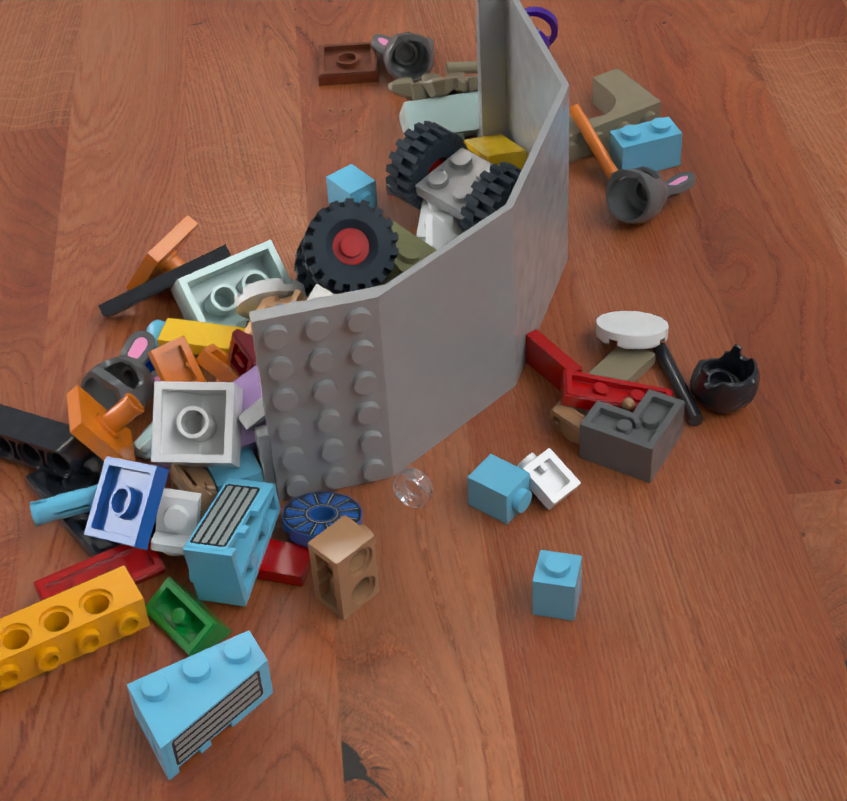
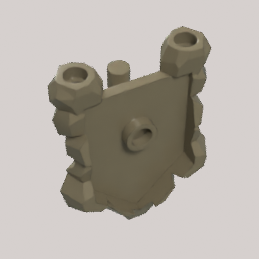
[388,61,478,101]

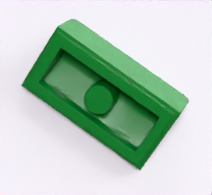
[145,576,232,656]

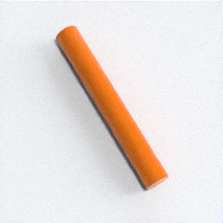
[569,104,618,179]

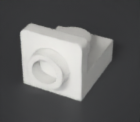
[517,448,581,510]
[150,488,202,556]

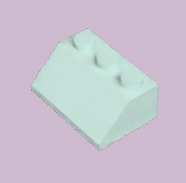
[399,91,480,140]
[170,240,293,328]

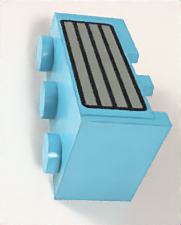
[183,478,281,606]
[127,630,273,781]

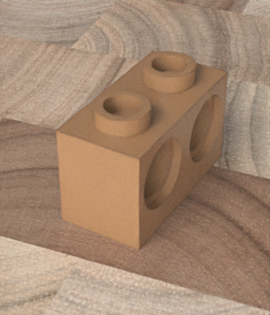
[308,515,380,620]

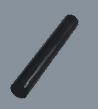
[653,342,704,426]

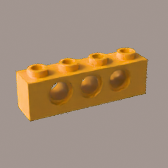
[0,566,150,692]

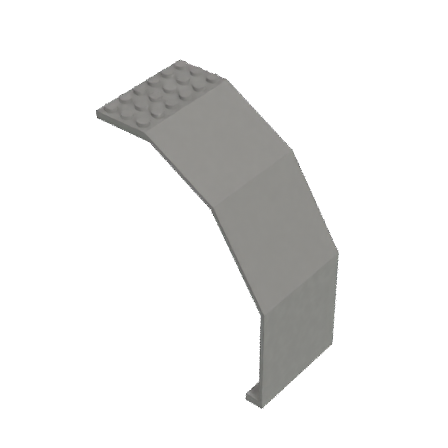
[249,0,570,501]

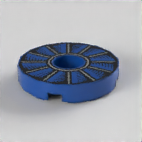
[282,491,362,547]

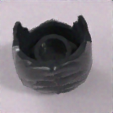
[690,344,760,415]

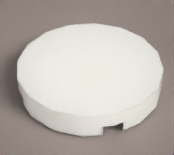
[234,278,306,319]
[595,311,669,349]

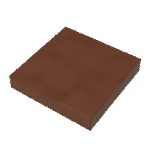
[318,41,378,86]

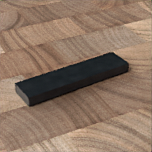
[98,244,231,318]

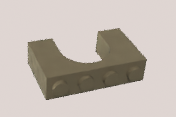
[569,68,661,163]

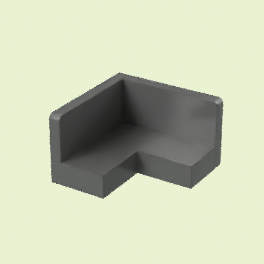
[579,389,685,483]

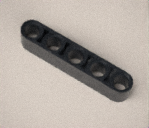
[0,404,95,478]

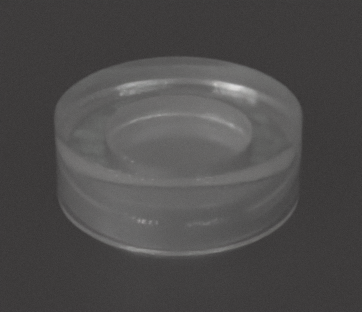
[393,468,434,508]

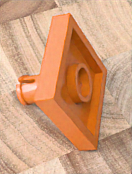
[126,215,198,290]
[66,384,144,462]

